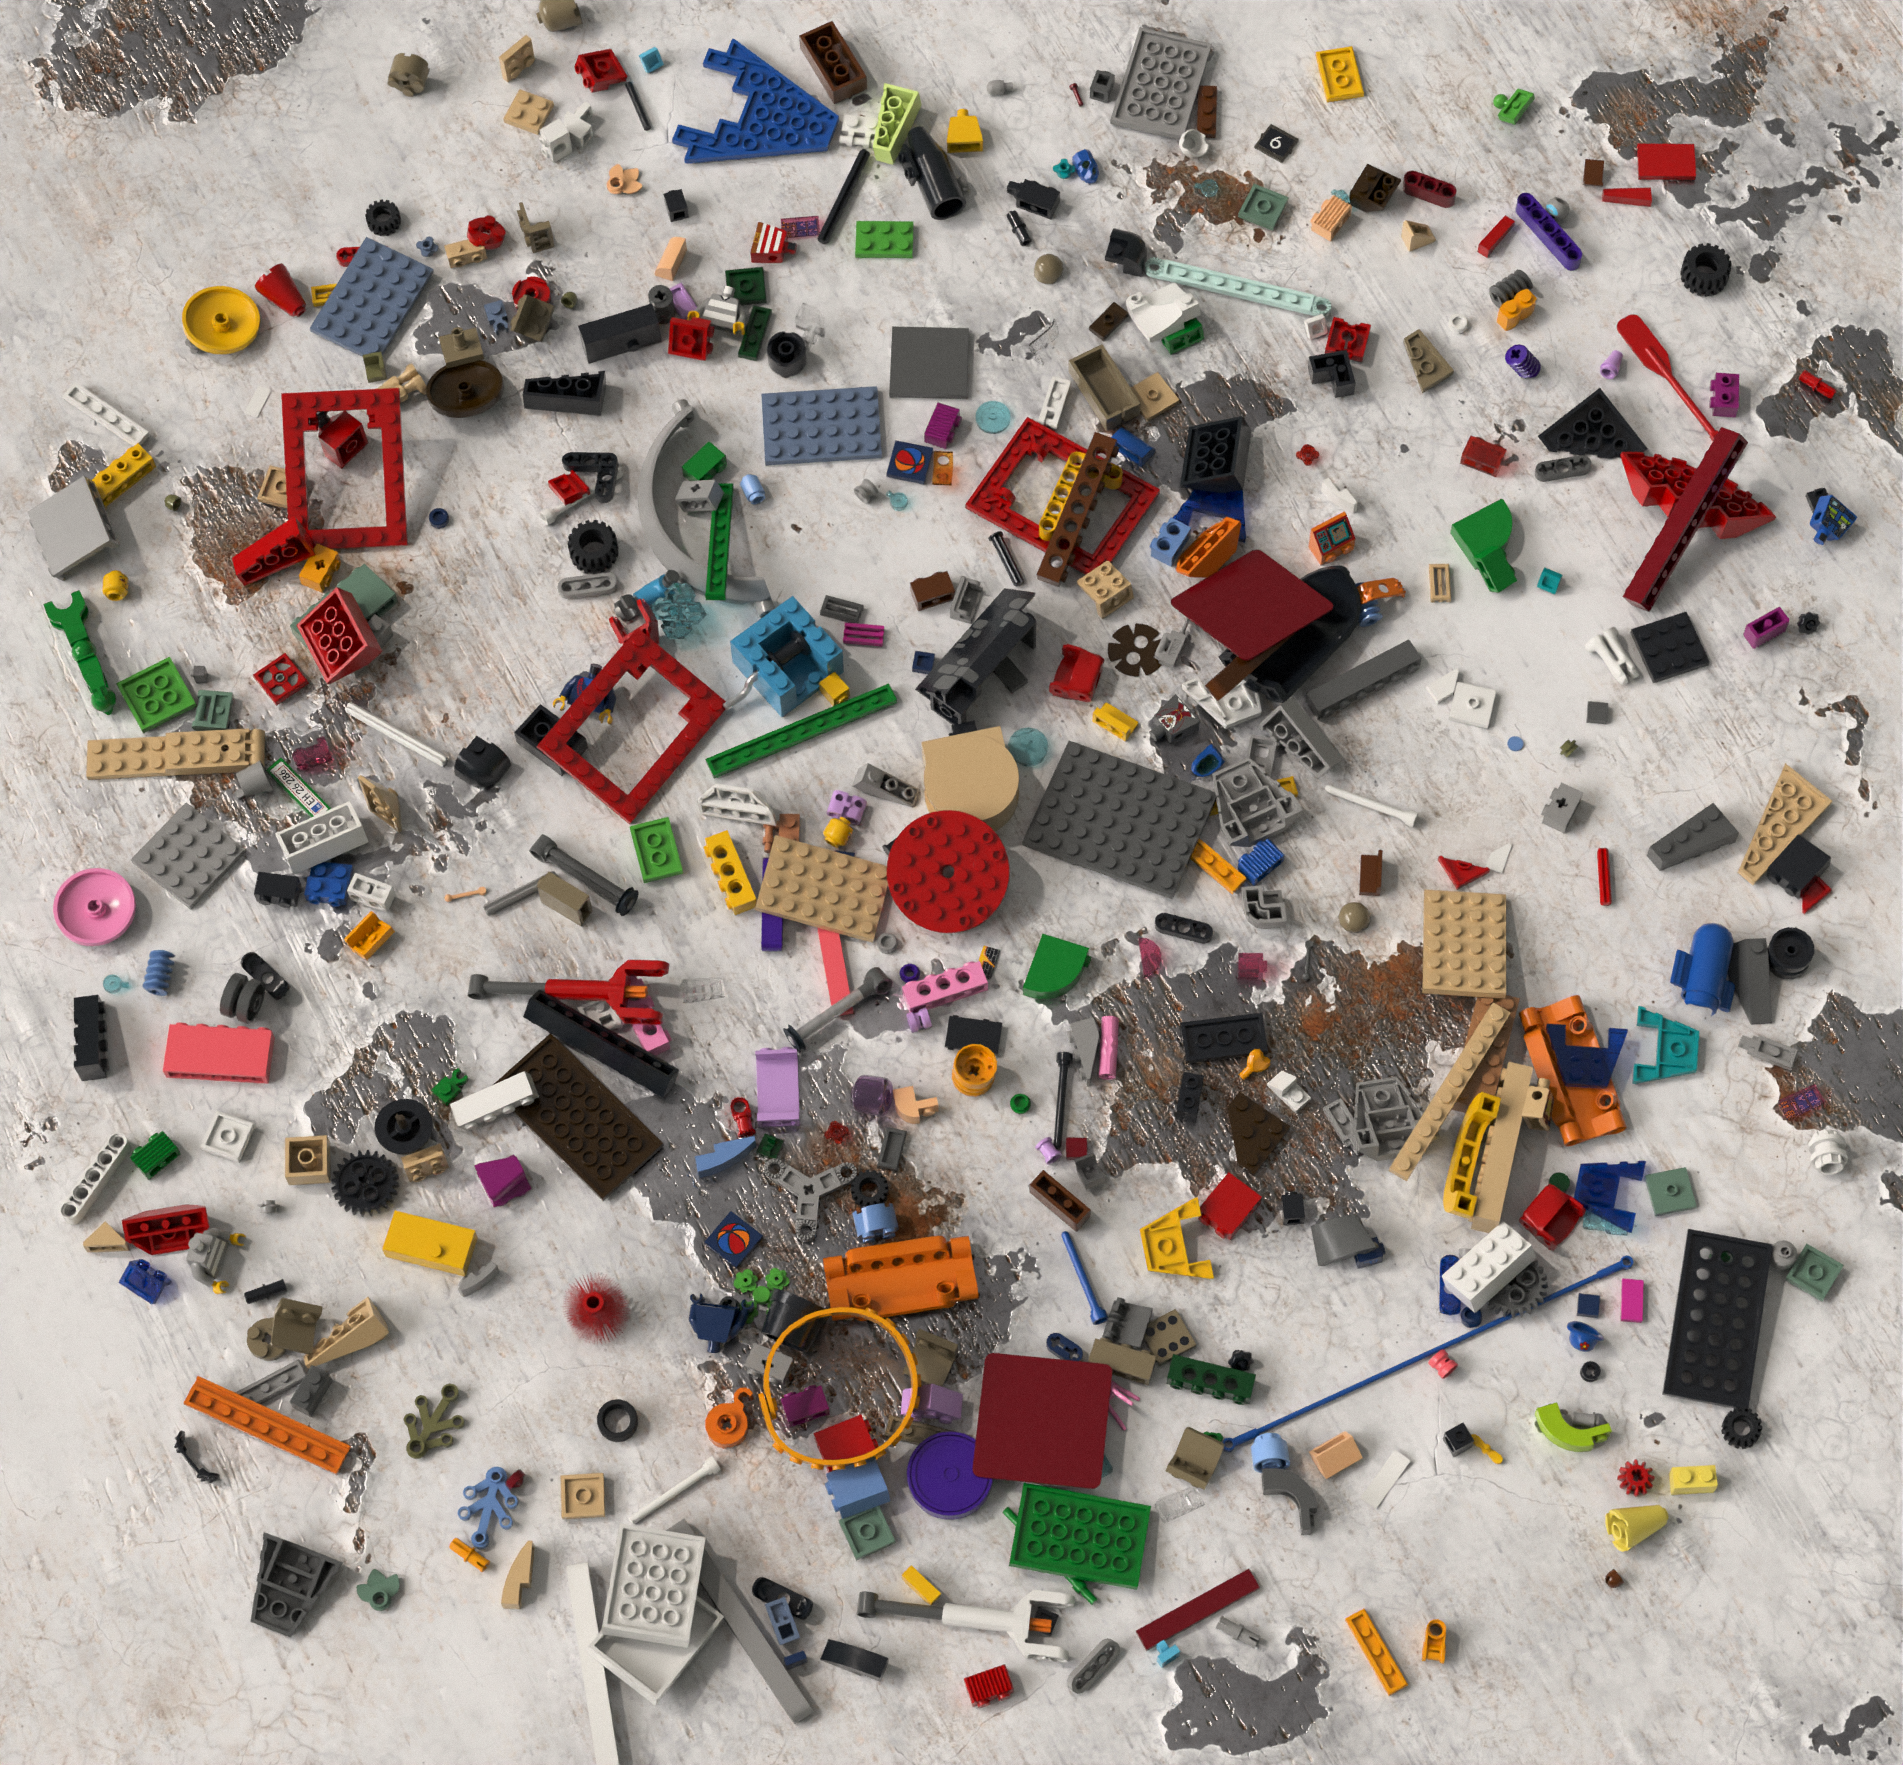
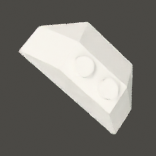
[697,784,777,826]

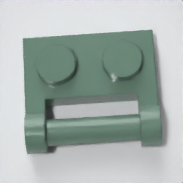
[192,690,234,731]

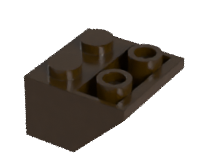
[1348,164,1401,212]

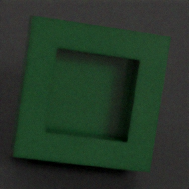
[756,1133,784,1159]

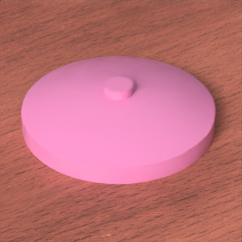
[53,868,136,946]

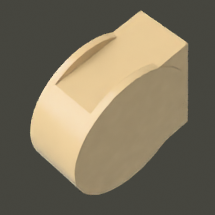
[921,726,1019,832]

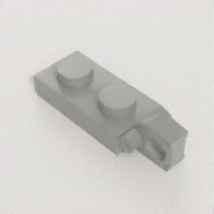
[1738,1035,1799,1071]
[1323,1098,1361,1156]

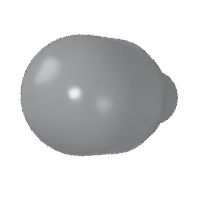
[987,80,1013,95]

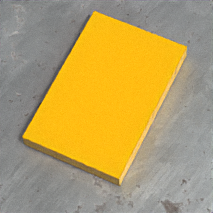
[1315,46,1364,102]

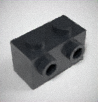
[254,872,301,908]

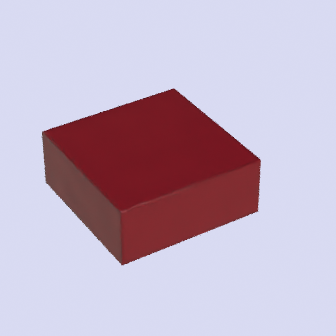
[1066,1137,1087,1160]

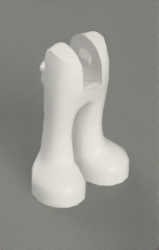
[1584,627,1639,685]

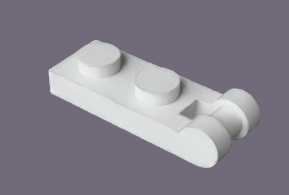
[1038,376,1071,430]

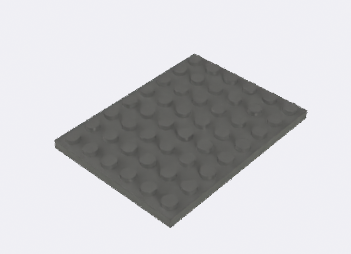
[1022,740,1216,899]

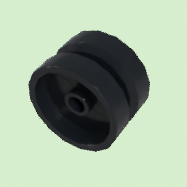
[1767,927,1814,979]

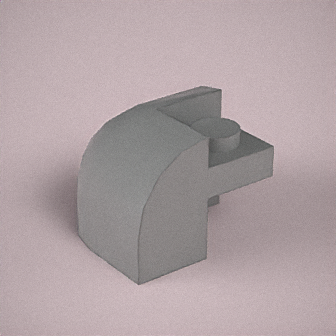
[1241,885,1287,929]

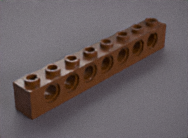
[1036,432,1120,588]

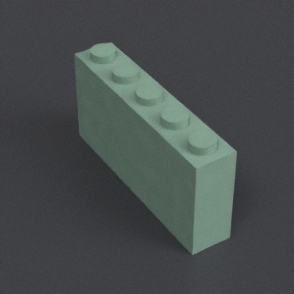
[290,564,398,650]

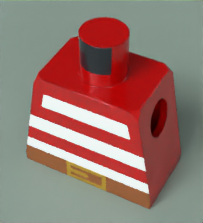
[750,222,797,263]

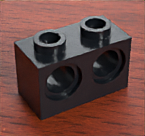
[1176,1072,1204,1122]

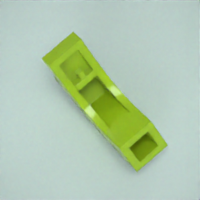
[1535,1402,1612,1452]

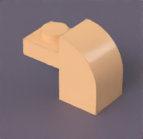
[893,1086,939,1124]

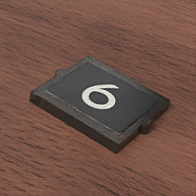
[1254,124,1299,163]

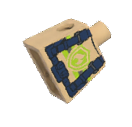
[1522,1078,1554,1131]

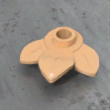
[607,164,642,194]

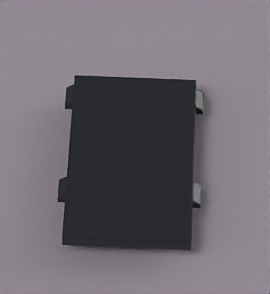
[945,1015,1002,1054]

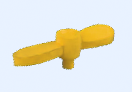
[1471,1434,1503,1464]

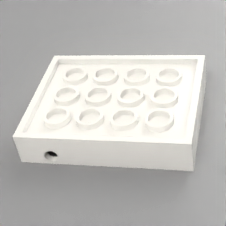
[601,1523,706,1648]
[587,1595,724,1706]

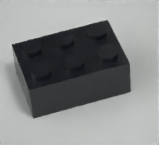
[514,704,588,776]

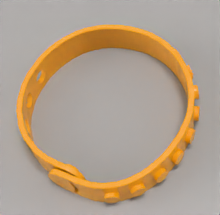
[758,1307,921,1470]

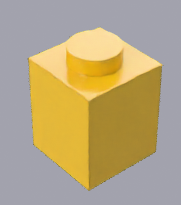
[819,671,850,706]

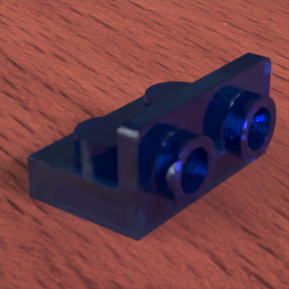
[118,1259,172,1304]

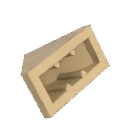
[1401,220,1436,252]
[83,1222,129,1252]

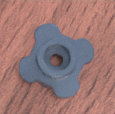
[416,236,439,257]

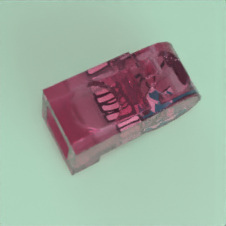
[292,736,333,770]

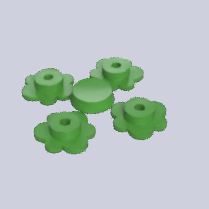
[734,1268,790,1324]

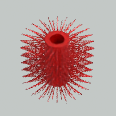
[563,1272,631,1343]

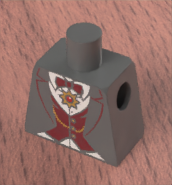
[1149,694,1200,743]

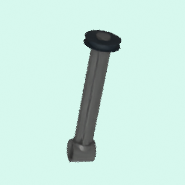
[529,834,639,916]

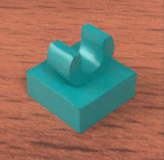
[1537,567,1563,594]

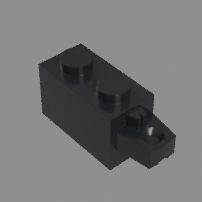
[1007,179,1060,220]

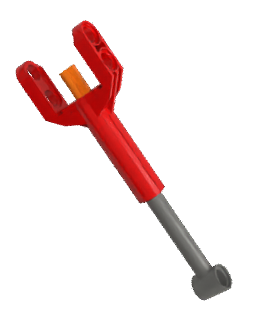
[468,959,670,1025]

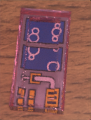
[781,216,820,238]
[1777,1084,1825,1120]

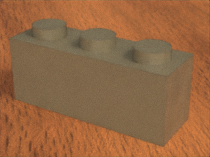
[1088,1338,1156,1386]

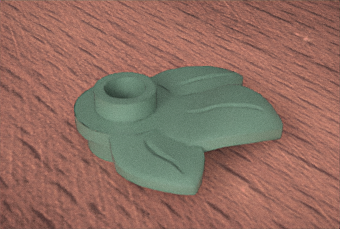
[356,1569,400,1611]

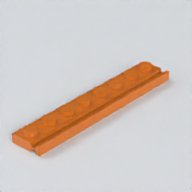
[184,1376,351,1475]

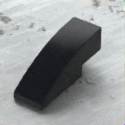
[820,1639,889,1682]

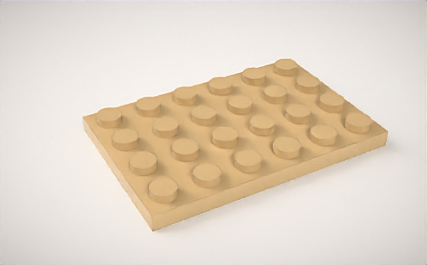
[755,835,888,943]
[1422,889,1506,999]

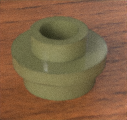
[1560,739,1578,758]

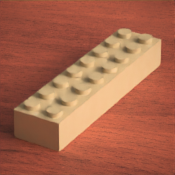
[1468,1062,1533,1233]

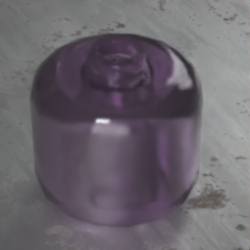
[851,1074,893,1117]

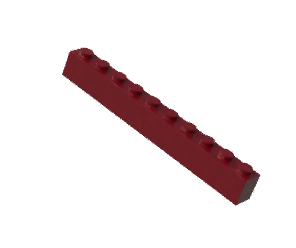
[1622,427,1748,612]

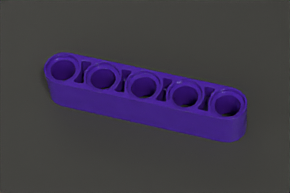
[1515,193,1582,271]
[761,858,783,951]

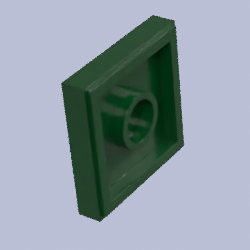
[725,267,767,305]

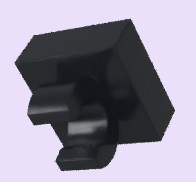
[1805,487,1828,513]

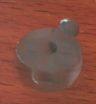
[1194,179,1218,197]
[1331,189,1350,204]
[886,490,908,511]
[103,974,129,994]

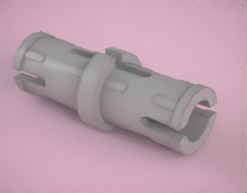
[1216,1616,1261,1649]

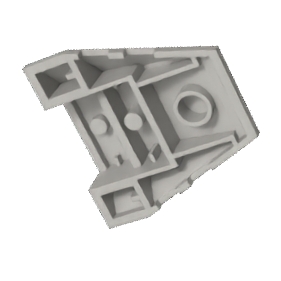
[1212,757,1303,847]
[1353,1077,1440,1161]

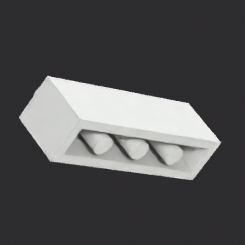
[450,1071,539,1131]

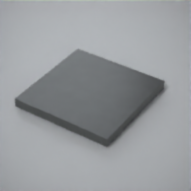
[889,326,969,399]

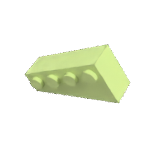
[873,83,922,165]

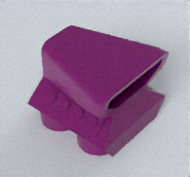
[474,1154,531,1208]

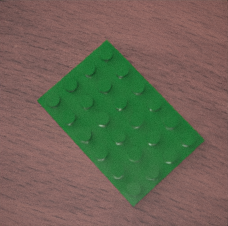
[1009,1483,1151,1590]

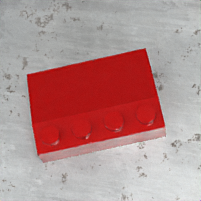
[296,587,383,684]

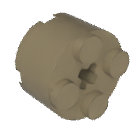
[387,53,430,97]

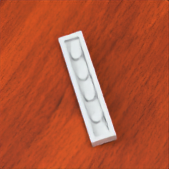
[63,382,150,446]

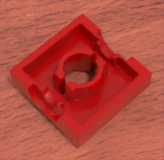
[1325,317,1371,362]

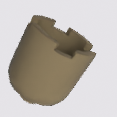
[536,0,583,32]

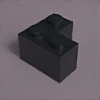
[1308,350,1356,398]

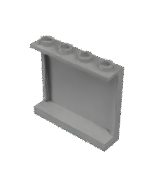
[28,476,120,581]

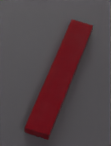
[1136,1569,1260,1651]

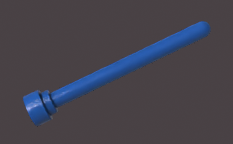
[1061,1231,1108,1325]

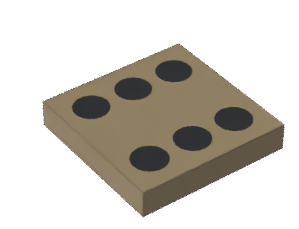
[1144,1309,1196,1366]

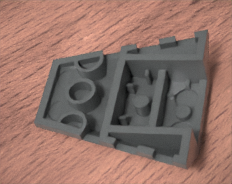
[250,1532,343,1637]

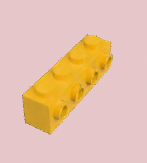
[92,443,156,508]

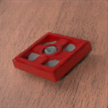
[253,653,309,706]

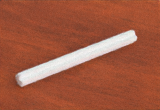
[345,702,448,767]

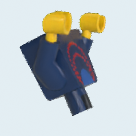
[553,663,616,724]

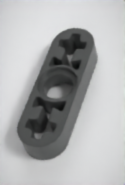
[1535,455,1591,482]

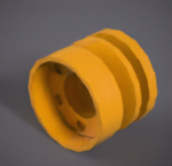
[952,1044,997,1097]

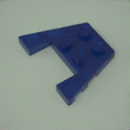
[1173,489,1246,543]
[1546,1024,1628,1089]
[1574,1161,1646,1233]

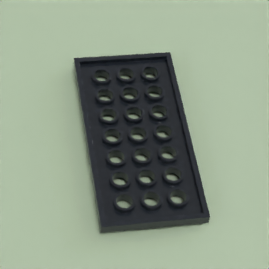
[1662,1229,1773,1410]

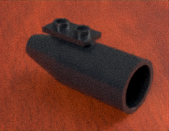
[898,126,966,220]

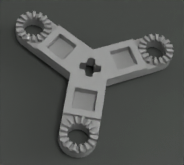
[764,1158,857,1242]

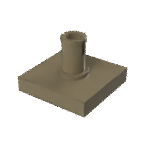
[439,327,484,368]

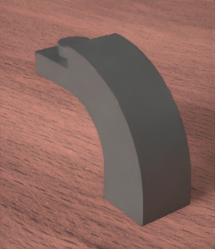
[1261,1468,1318,1535]

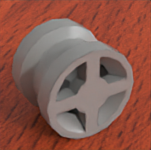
[854,479,878,504]

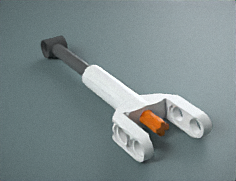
[857,1590,1075,1663]

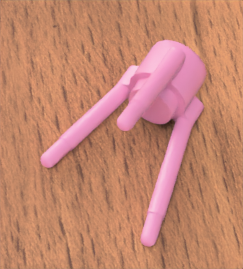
[1109,1381,1140,1431]

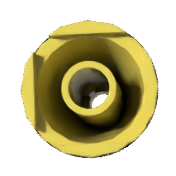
[1605,1505,1668,1552]

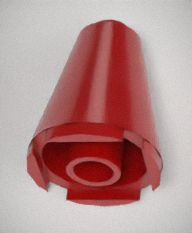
[255,263,306,317]

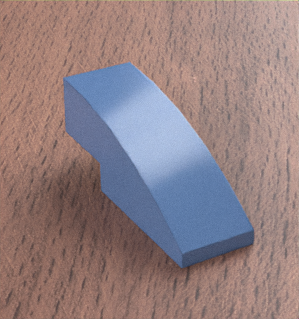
[695,1136,757,1179]

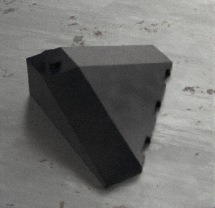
[1538,388,1648,459]

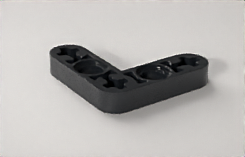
[562,452,619,503]

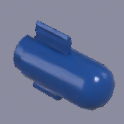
[1670,923,1735,1016]

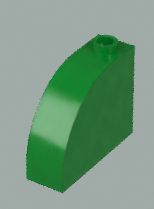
[1450,499,1512,570]
[1023,933,1092,999]

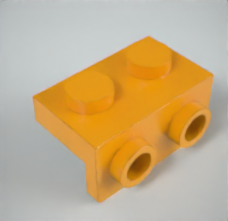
[344,911,395,960]

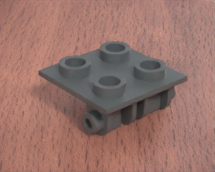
[1102,1297,1153,1348]

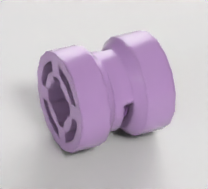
[906,1008,932,1033]

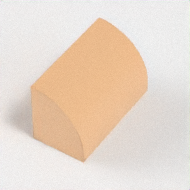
[655,237,687,281]
[1309,1431,1363,1479]

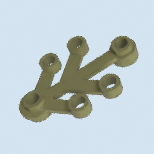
[404,1383,465,1459]

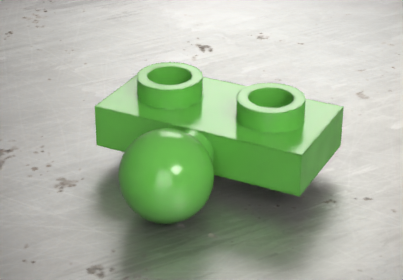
[1493,88,1535,125]

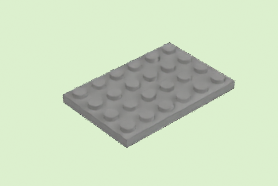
[1110,27,1212,140]

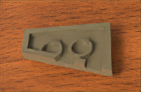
[1403,329,1454,393]

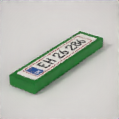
[266,758,331,818]

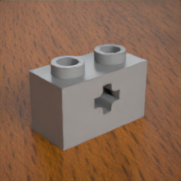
[675,480,724,512]
[1541,782,1583,833]
[744,1343,794,1387]

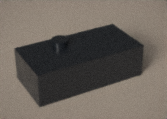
[578,303,662,364]

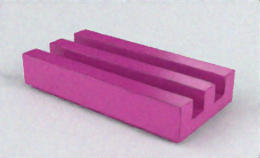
[843,623,884,647]

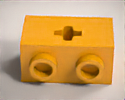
[299,544,341,593]

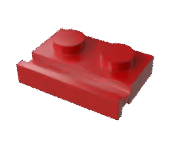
[548,470,590,506]

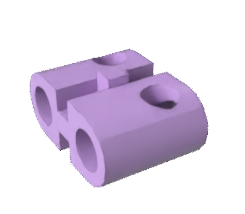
[826,790,867,825]

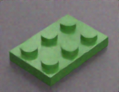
[855,221,914,258]
[629,817,683,883]

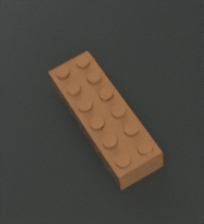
[1452,995,1520,1113]

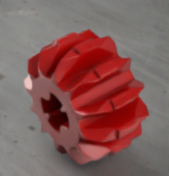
[1617,1459,1655,1497]

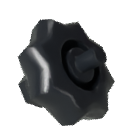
[1797,612,1820,635]
[1228,1350,1254,1371]

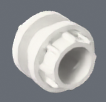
[1808,1130,1848,1175]

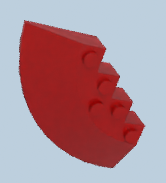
[1620,452,1776,539]

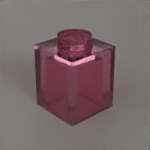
[1238,953,1267,980]

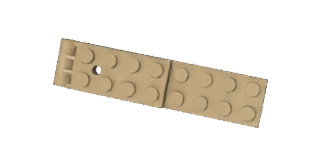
[86,729,265,780]

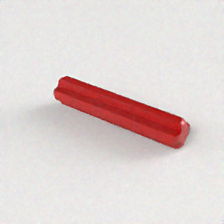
[1597,848,1612,906]

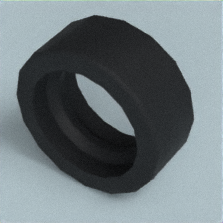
[597,1399,638,1442]

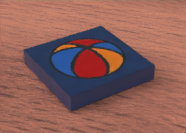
[886,440,933,485]
[704,1211,763,1269]

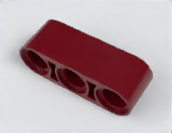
[1402,171,1457,208]

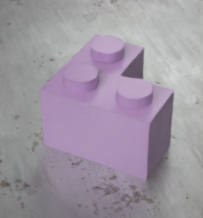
[901,1384,963,1424]

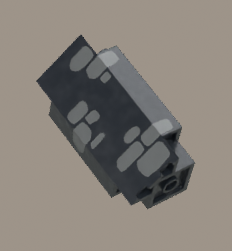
[915,588,1036,725]

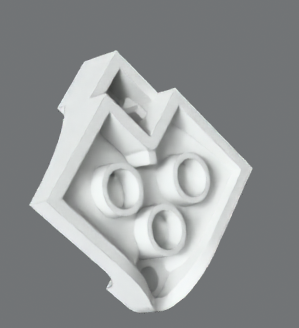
[1126,282,1201,343]

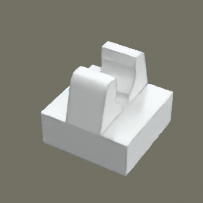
[1304,314,1328,340]

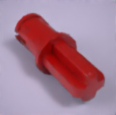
[1798,369,1836,399]

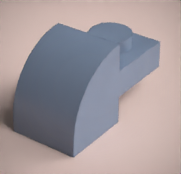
[765,1597,800,1645]

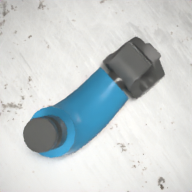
[614,570,680,622]

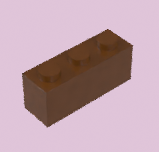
[1029,1170,1091,1232]

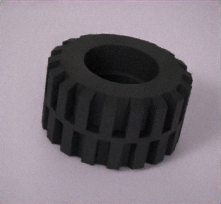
[1680,243,1732,297]
[568,520,619,574]

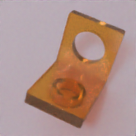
[932,451,953,486]

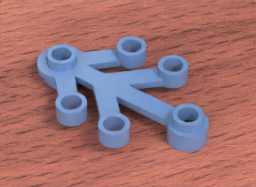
[458,1467,518,1549]

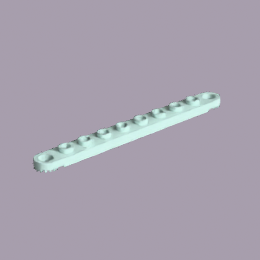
[1145,257,1331,317]

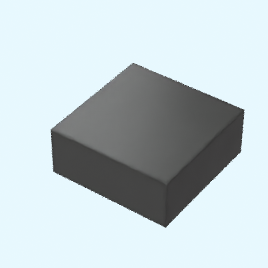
[1586,701,1608,724]

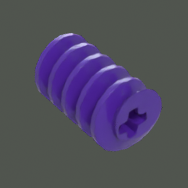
[1505,344,1541,378]

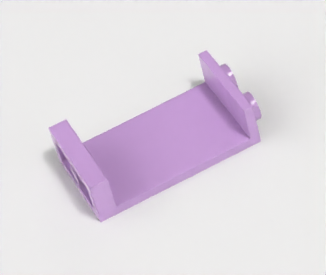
[755,1047,800,1128]

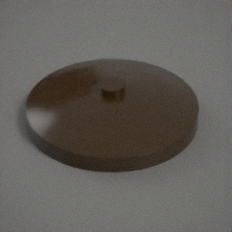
[426,360,504,418]

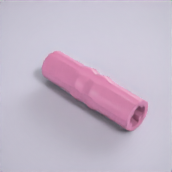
[1099,1016,1119,1080]

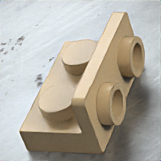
[444,239,487,268]

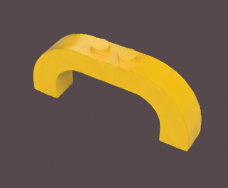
[1443,1092,1501,1219]

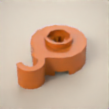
[705,1387,754,1449]

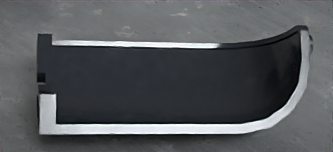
[1218,565,1361,703]

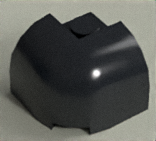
[1105,228,1147,277]
[454,735,511,789]

